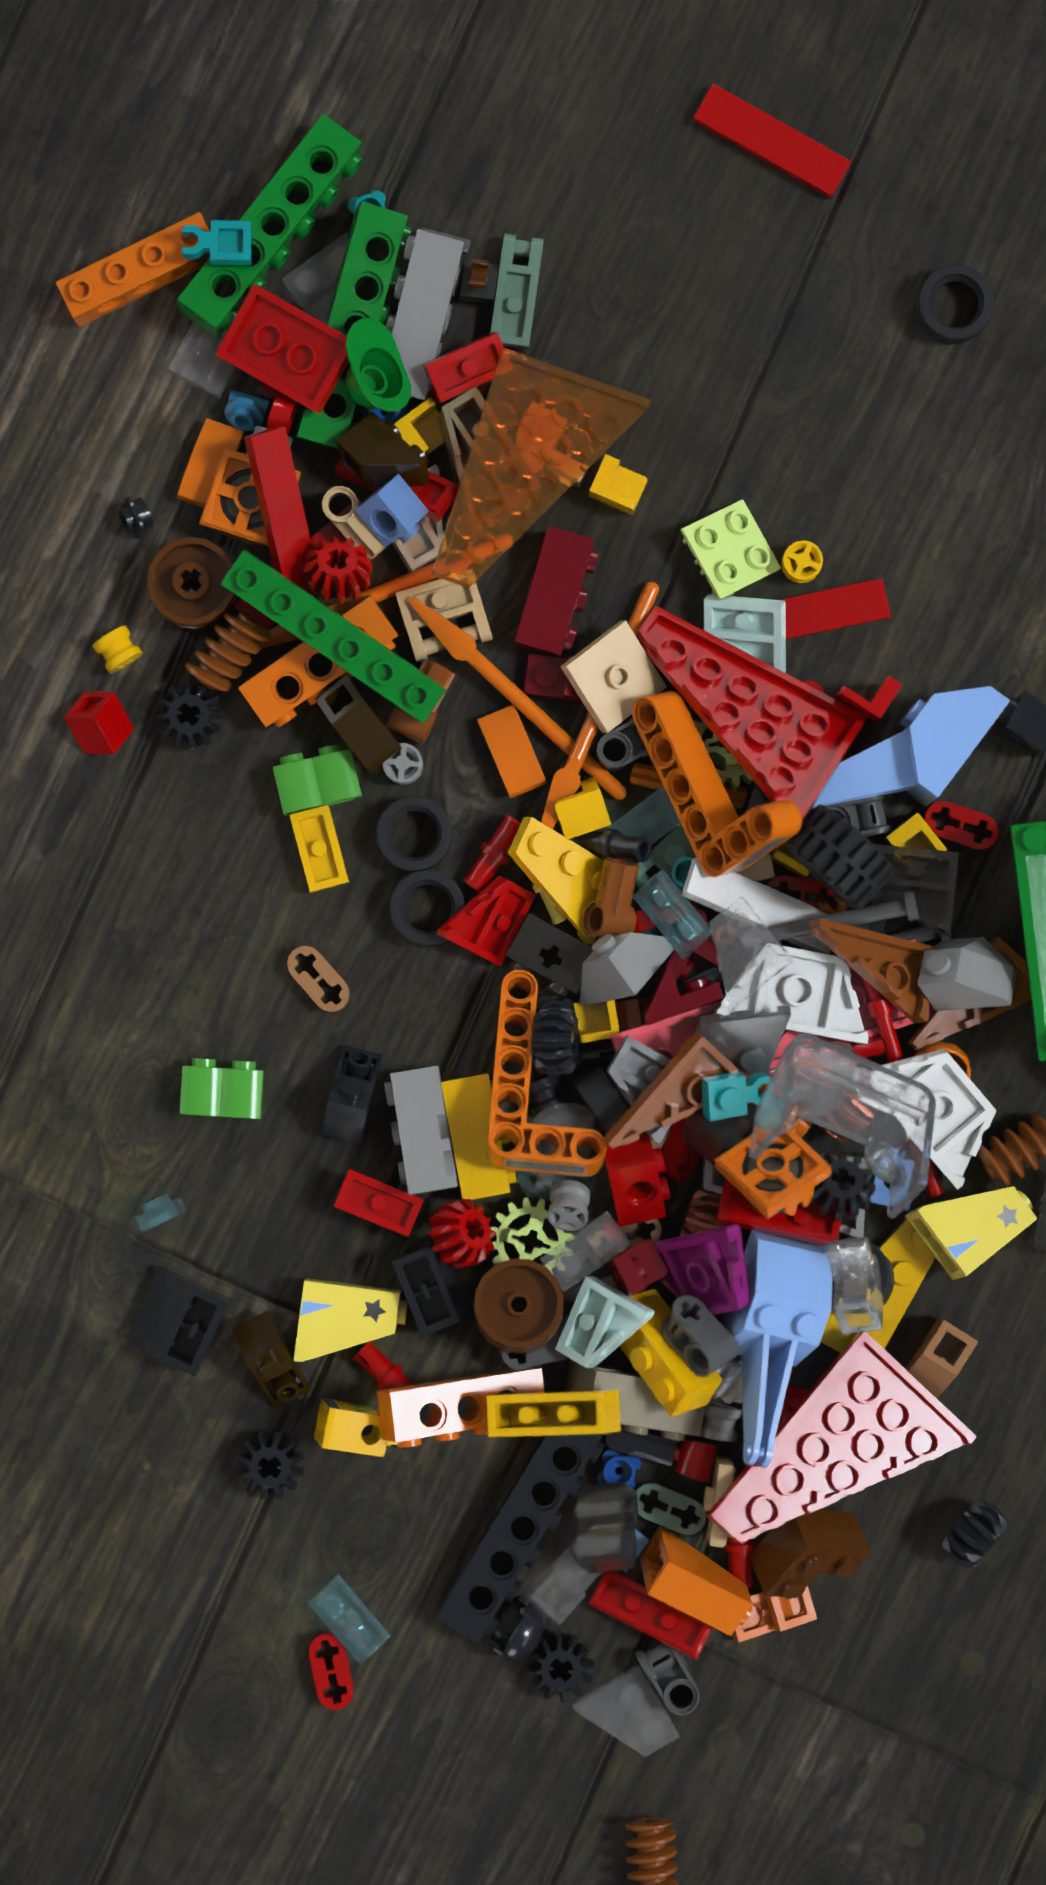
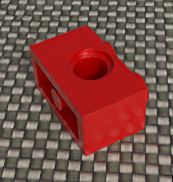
[604,1133,671,1227]

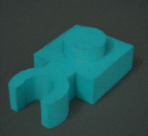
[182,220,252,265]
[701,1071,773,1121]

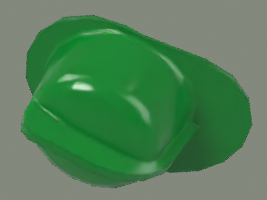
[345,318,411,412]

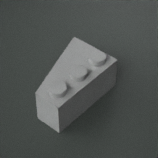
[384,1065,459,1195]

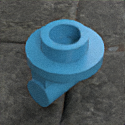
[224,390,270,431]

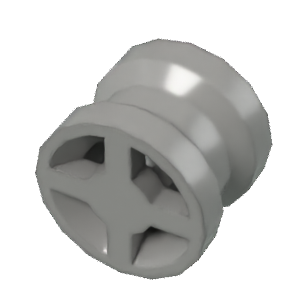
[383,743,423,785]
[548,1180,591,1231]
[700,1403,742,1442]

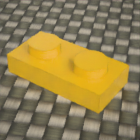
[290,805,350,893]

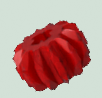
[303,535,372,606]
[427,1199,497,1269]

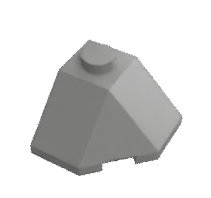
[580,932,679,1006]
[917,937,1017,1011]

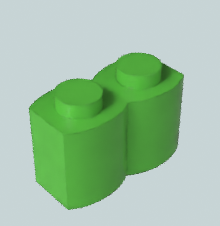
[273,744,362,816]
[179,1058,264,1119]

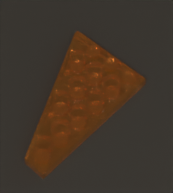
[431,348,651,588]

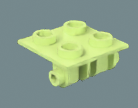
[680,499,782,600]

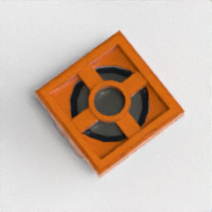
[199,447,301,547]
[715,1117,831,1218]

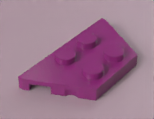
[653,1224,750,1318]

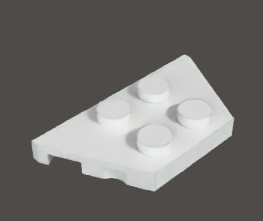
[714,943,869,1044]
[859,1048,996,1190]

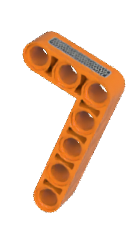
[632,691,802,877]
[486,970,607,1177]

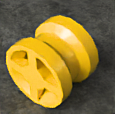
[781,540,823,584]
[93,625,143,674]

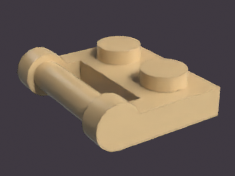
[395,569,493,662]

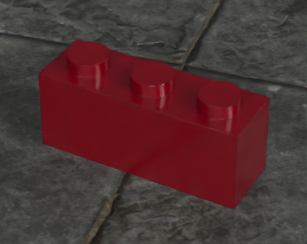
[515,526,599,658]

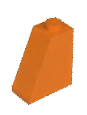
[639,1525,752,1636]

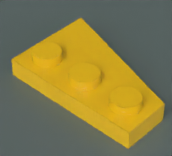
[508,817,604,944]

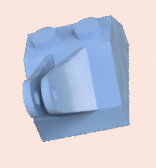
[812,686,1010,808]
[721,1230,833,1468]

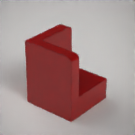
[64,691,134,755]

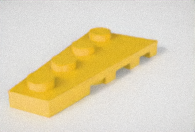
[820,1218,935,1353]

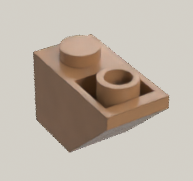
[905,1316,978,1398]

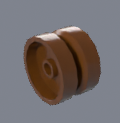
[147,537,239,632]
[474,1259,564,1354]

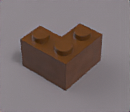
[749,1510,871,1599]

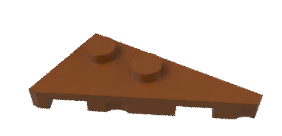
[810,918,932,1024]
[907,937,1031,1050]
[602,1032,748,1149]

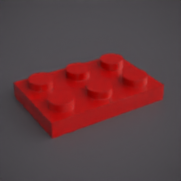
[215,284,349,414]

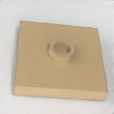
[560,620,667,733]
[703,1455,735,1548]

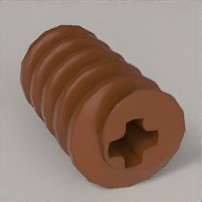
[184,603,271,691]
[976,1113,1046,1188]
[625,1817,678,1885]

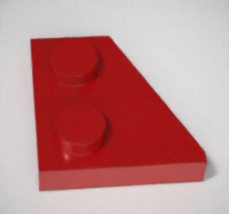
[437,876,536,966]

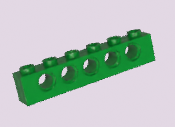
[177,113,363,339]
[293,201,412,451]
[221,550,446,723]

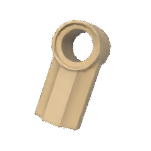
[322,486,386,561]

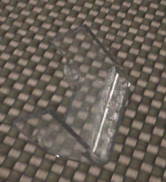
[749,1033,936,1219]

